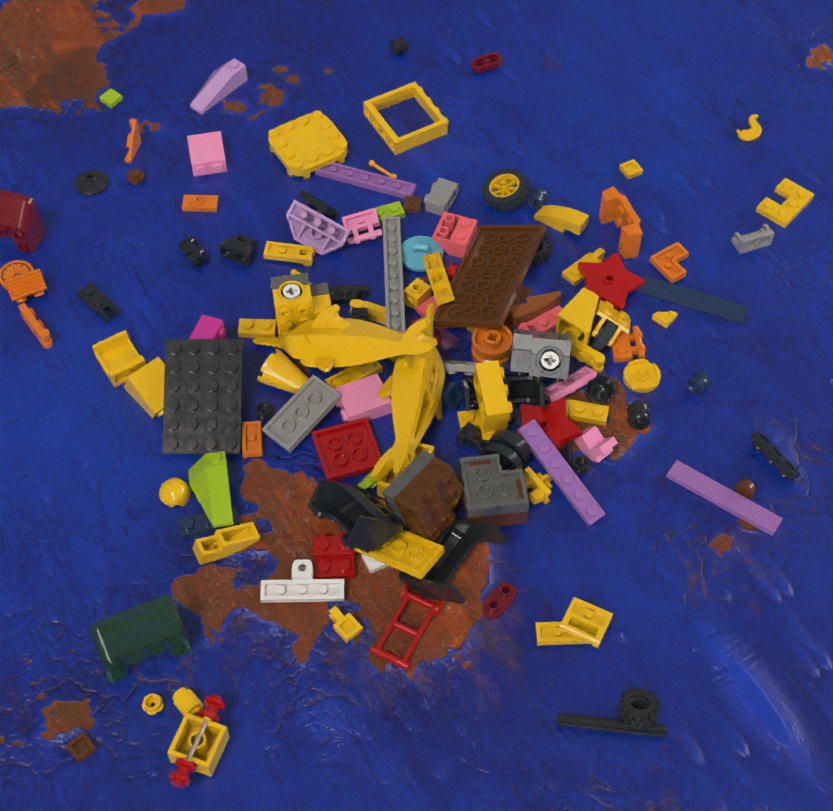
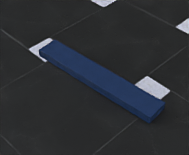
[637,275,748,324]

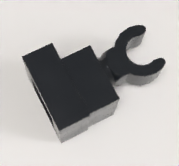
[456,422,489,454]

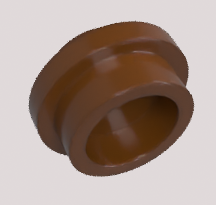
[127,169,144,185]

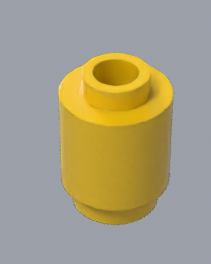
[172,687,204,717]

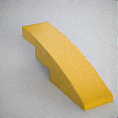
[422,251,455,306]

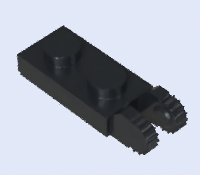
[76,282,119,323]

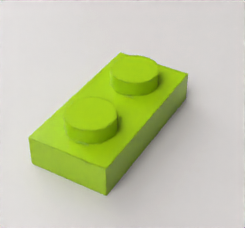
[375,201,405,224]

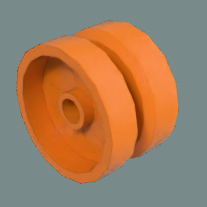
[471,325,513,367]

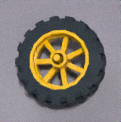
[482,168,529,212]

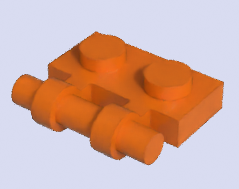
[610,326,646,363]

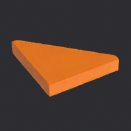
[124,118,142,163]

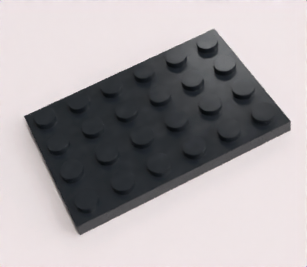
[162,339,243,455]

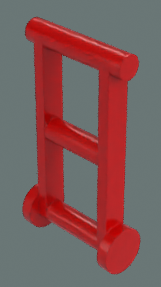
[370,585,444,671]

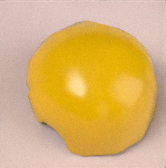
[158,478,192,508]

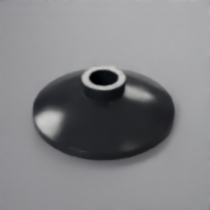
[74,170,109,196]

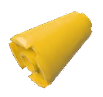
[257,349,309,394]

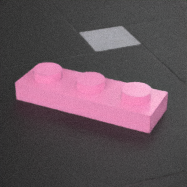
[544,366,597,403]

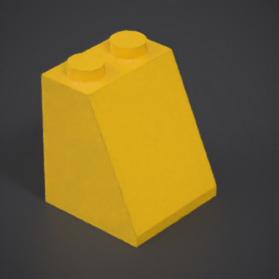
[555,287,599,346]
[124,356,165,418]

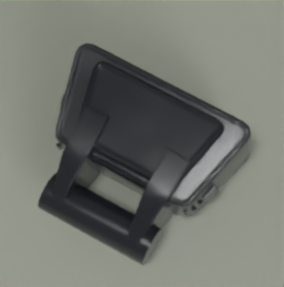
[219,233,257,267]

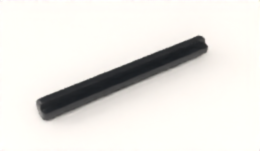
[556,713,667,738]

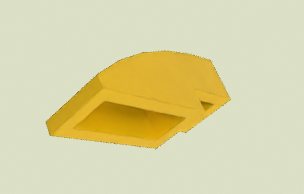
[534,205,589,235]
[193,522,261,565]

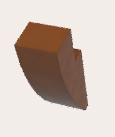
[509,291,562,329]

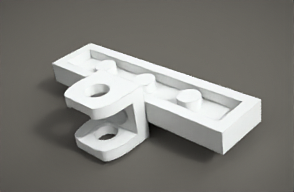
[260,560,345,603]

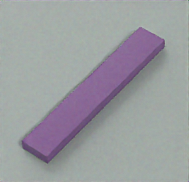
[315,163,416,199]
[666,460,783,536]

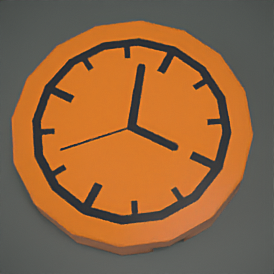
[0,260,34,290]

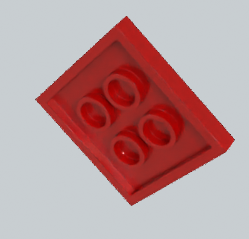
[311,417,381,481]

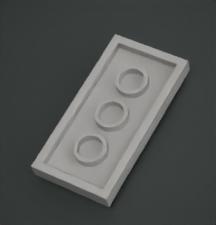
[261,374,342,453]

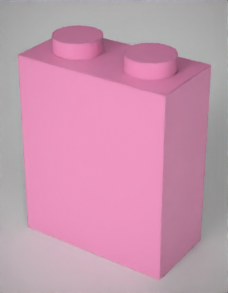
[187,131,227,176]
[335,374,392,422]

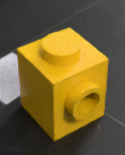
[403,278,431,310]

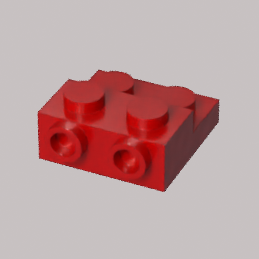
[313,532,355,580]

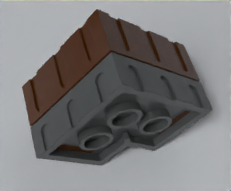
[382,450,464,542]
[458,454,529,527]

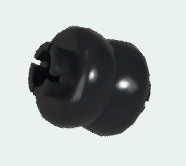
[626,401,651,430]

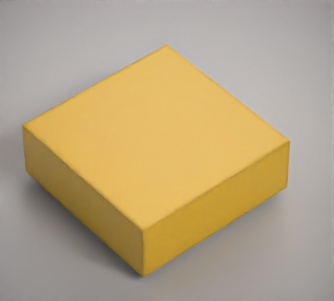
[619,159,643,180]

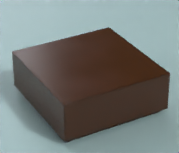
[403,196,422,214]
[65,732,97,764]

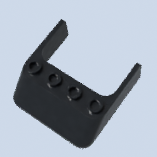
[461,373,545,411]
[398,520,507,604]

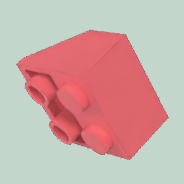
[432,212,477,259]

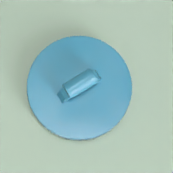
[401,236,443,272]

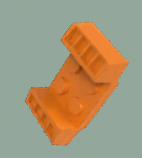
[599,186,643,259]

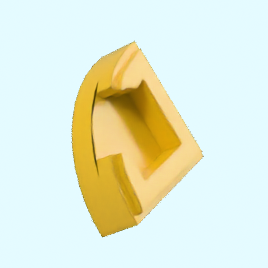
[652,311,678,328]

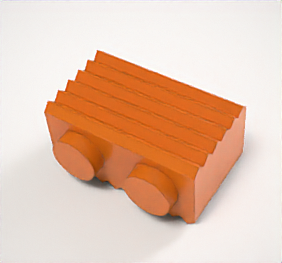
[4,268,47,303]

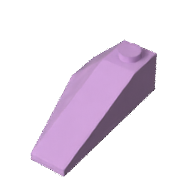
[190,58,248,115]

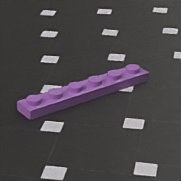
[517,419,606,527]

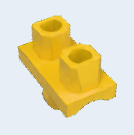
[524,467,553,505]

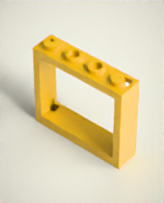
[363,82,449,155]

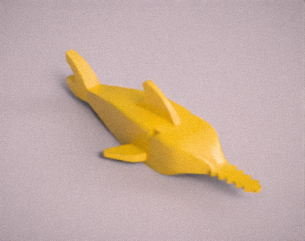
[370,303,445,481]
[253,304,438,372]

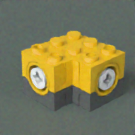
[270,273,331,337]

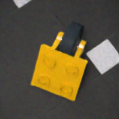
[590,300,631,352]

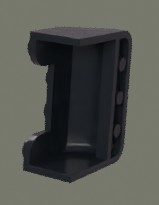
[307,478,405,553]

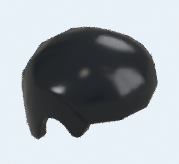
[585,374,616,405]

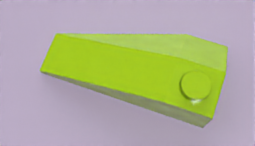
[188,451,234,528]

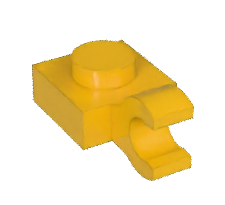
[329,606,363,643]

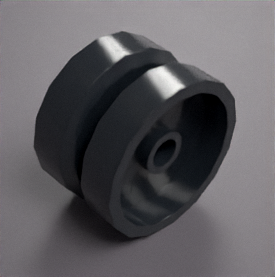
[480,429,531,471]

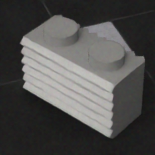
[424,177,459,216]

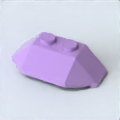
[286,199,351,256]

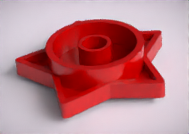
[577,253,645,312]
[516,397,583,451]

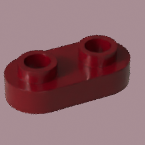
[472,52,502,73]
[483,583,516,620]

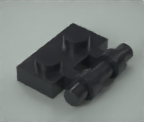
[299,190,339,219]

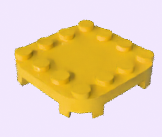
[268,110,348,179]

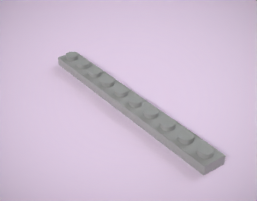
[382,216,405,334]

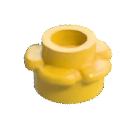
[142,693,164,715]

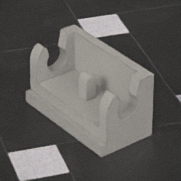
[731,223,775,254]

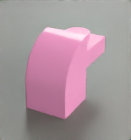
[574,426,618,462]

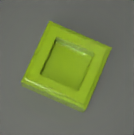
[99,89,123,108]

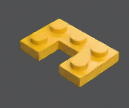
[756,178,815,228]

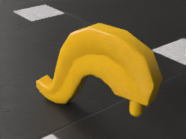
[736,114,762,142]

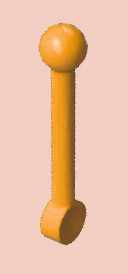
[368,160,397,179]

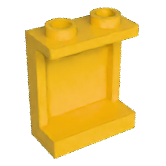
[92,330,146,387]

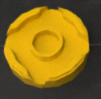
[623,359,661,393]

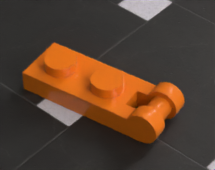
[18,303,53,348]

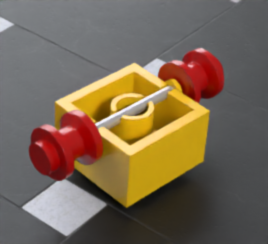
[167,694,230,788]

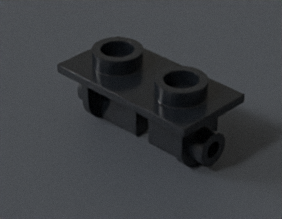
[179,233,210,267]

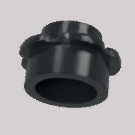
[254,402,273,420]
[572,456,591,474]

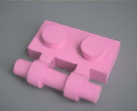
[342,208,383,245]

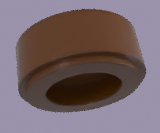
[735,479,756,499]

